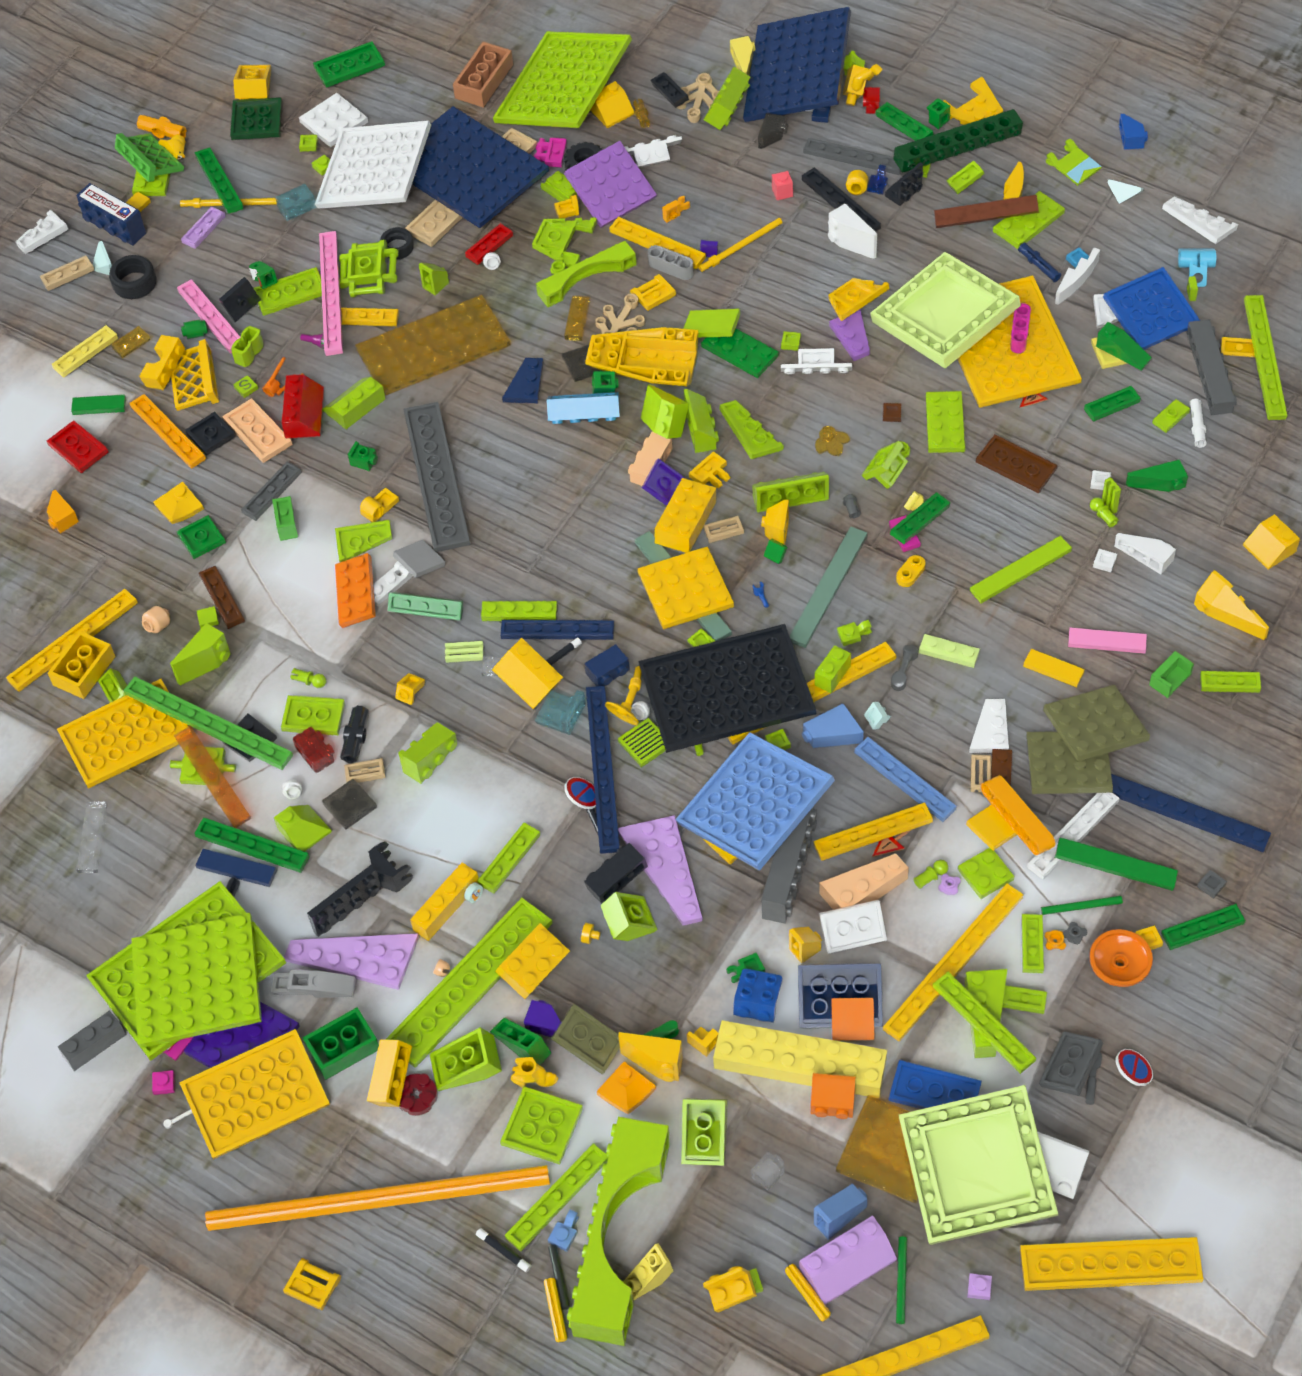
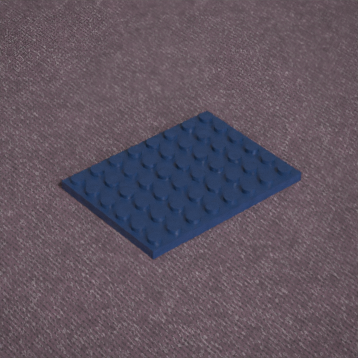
[743,7,851,122]
[412,106,549,228]

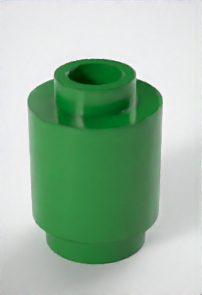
[181,319,207,340]

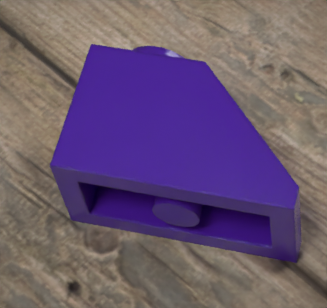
[524,1000,561,1037]

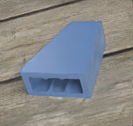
[802,704,864,748]
[814,1184,867,1240]

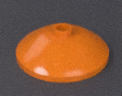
[1090,929,1153,987]

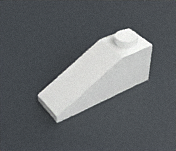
[1114,533,1176,574]

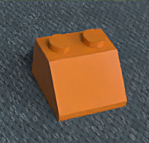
[811,1073,856,1119]

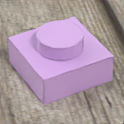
[967,1273,992,1300]

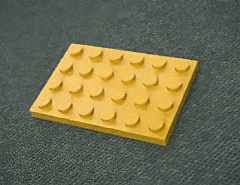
[57,679,194,789]
[179,1029,330,1159]

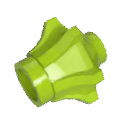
[843,50,865,76]

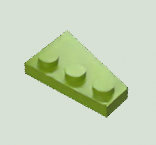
[335,520,392,562]

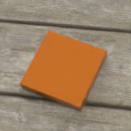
[831,998,874,1040]

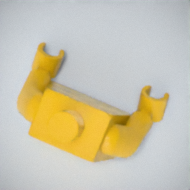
[843,64,882,106]

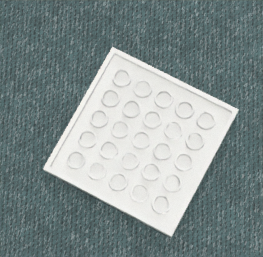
[315,121,431,209]

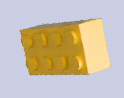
[655,478,716,553]

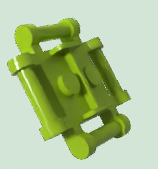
[339,240,399,297]

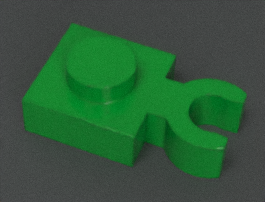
[726,952,765,983]

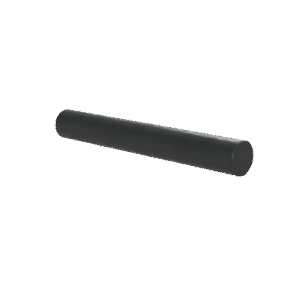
[548,1245,570,1310]

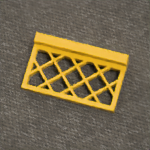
[171,339,219,411]

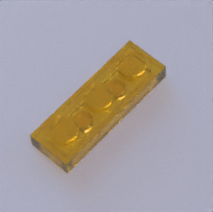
[564,296,590,341]

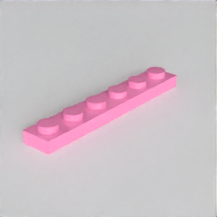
[177,279,241,354]

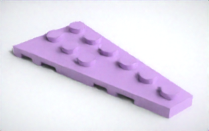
[618,816,702,925]
[284,933,419,990]

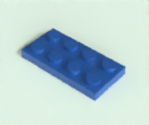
[889,1060,982,1109]

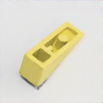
[730,36,755,75]

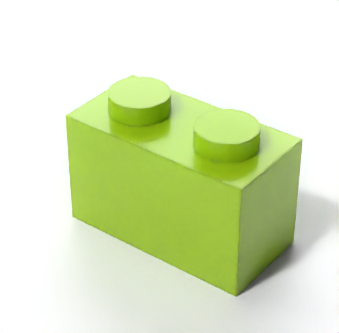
[815,645,851,693]

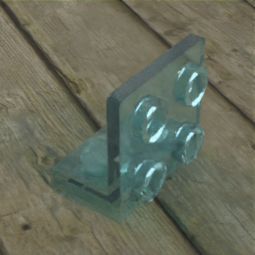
[535,690,586,735]

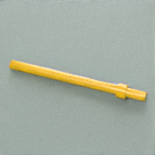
[180,198,281,208]
[698,218,782,272]

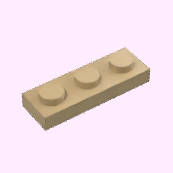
[40,255,94,291]

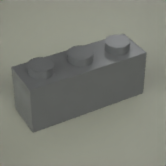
[58,1010,126,1071]

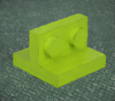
[861,441,908,489]

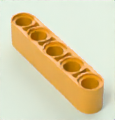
[981,775,1055,855]

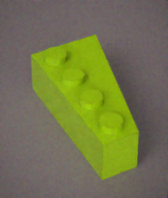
[703,67,750,130]
[965,969,1008,1058]

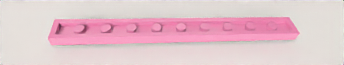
[319,231,343,356]

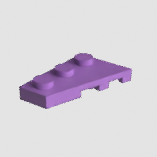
[829,309,870,361]

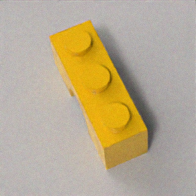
[139,335,185,390]

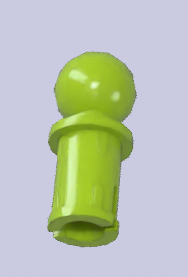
[1090,497,1119,528]
[290,668,326,688]
[913,859,949,889]

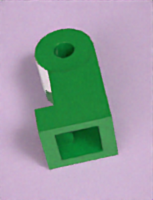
[249,261,278,290]

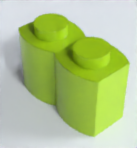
[231,326,264,367]

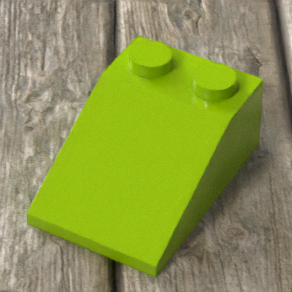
[641,384,689,439]
[170,623,231,686]
[429,1027,502,1091]
[681,1098,728,1166]

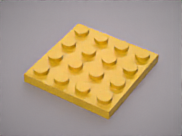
[638,546,734,630]

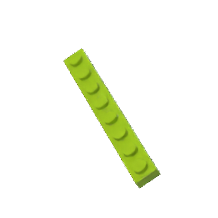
[1244,295,1287,420]

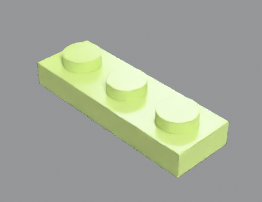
[919,634,980,668]

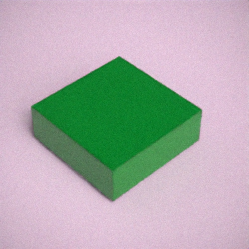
[763,539,788,564]

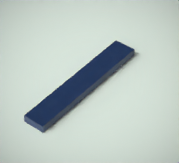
[500,620,614,640]

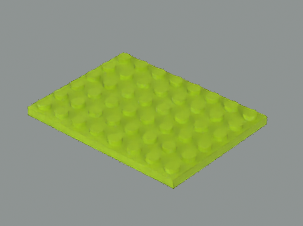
[493,31,632,128]
[86,881,286,1061]

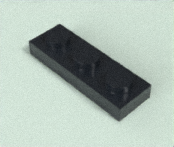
[651,72,689,108]

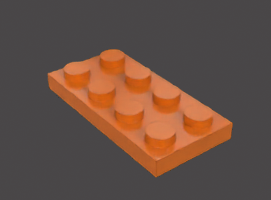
[335,553,376,628]

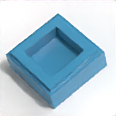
[1066,247,1089,268]

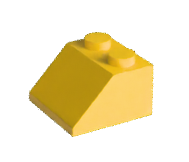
[590,81,635,128]
[1243,514,1300,570]

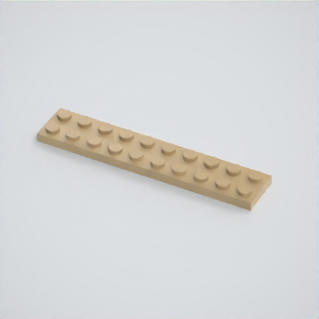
[405,128,537,247]

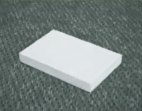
[819,900,887,954]

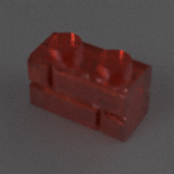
[292,727,335,773]

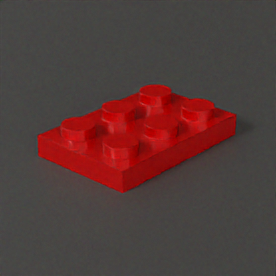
[46,420,109,473]

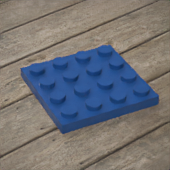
[1103,267,1200,350]

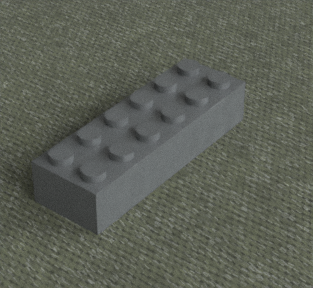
[761,806,817,924]

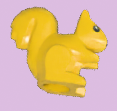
[511,1057,558,1088]

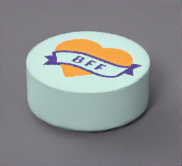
[464,882,483,903]

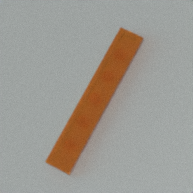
[174,726,251,828]

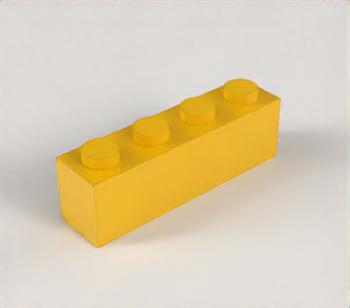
[410,862,479,941]

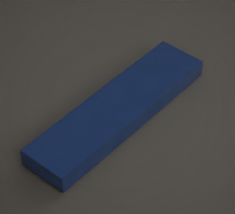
[195,849,277,887]

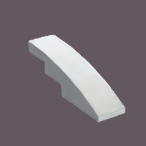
[1055,248,1100,305]

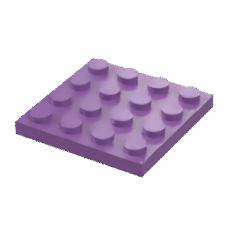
[564,141,657,228]

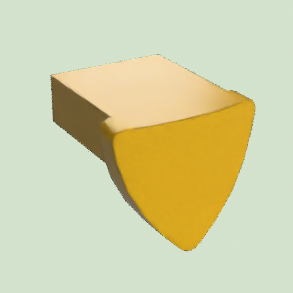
[554,195,579,219]

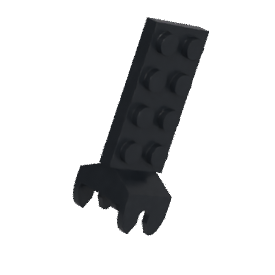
[307,841,413,937]

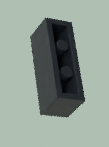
[584,843,648,904]

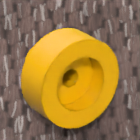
[581,923,600,944]

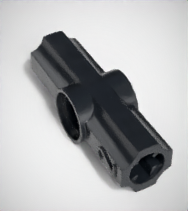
[340,705,369,763]

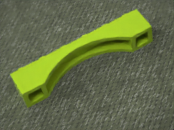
[536,241,636,308]

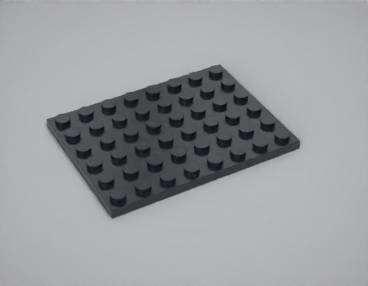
[638,624,817,753]

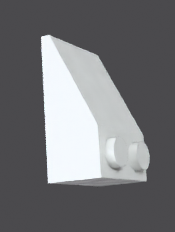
[828,204,877,259]

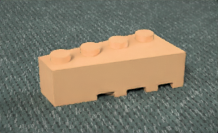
[819,854,909,910]

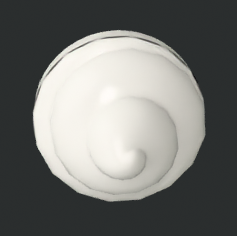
[483,252,500,270]
[631,701,650,720]
[282,780,302,799]

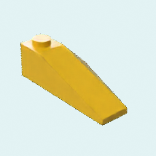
[1194,570,1269,640]

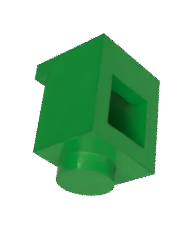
[927,98,950,129]
[592,371,618,393]
[348,441,378,471]

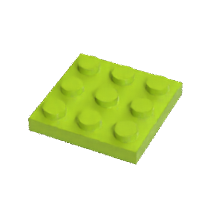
[500,1086,583,1165]

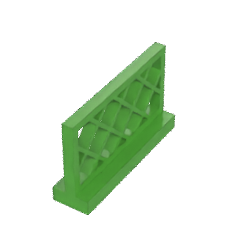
[115,133,184,182]

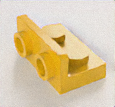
[703,1266,757,1313]

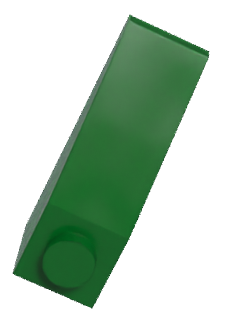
[1096,322,1152,371]
[1126,459,1188,492]
[490,1018,551,1065]

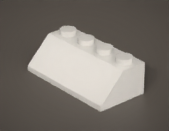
[1037,1132,1089,1199]

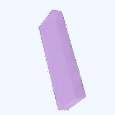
[181,206,226,249]

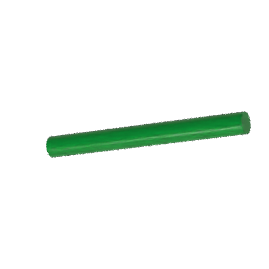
[1041,896,1123,915]
[896,1236,907,1324]

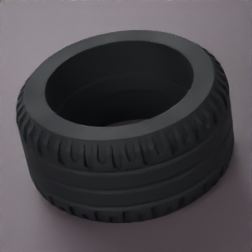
[109,255,156,299]

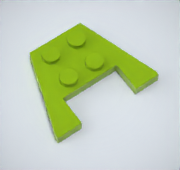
[532,217,597,267]

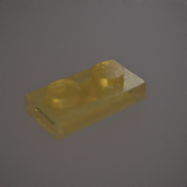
[111,326,150,358]

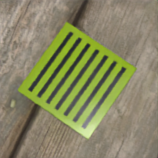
[618,718,665,768]

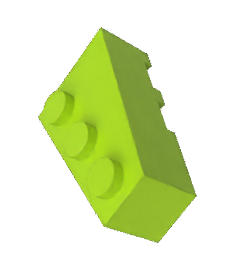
[398,722,457,784]

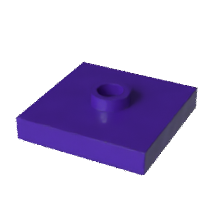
[641,458,686,506]

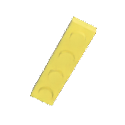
[52,325,118,377]

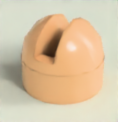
[433,959,450,977]

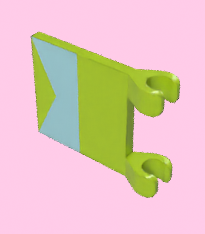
[1045,139,1102,186]

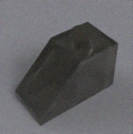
[758,113,788,149]

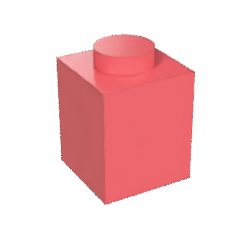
[772,171,793,200]

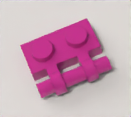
[534,138,567,167]

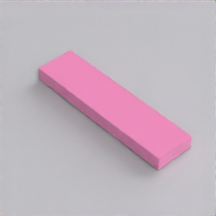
[1068,628,1147,654]

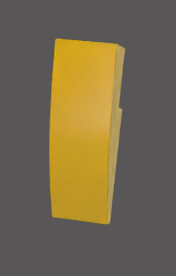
[1003,162,1024,200]

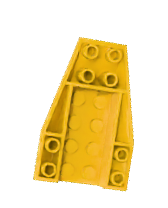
[585,327,699,386]

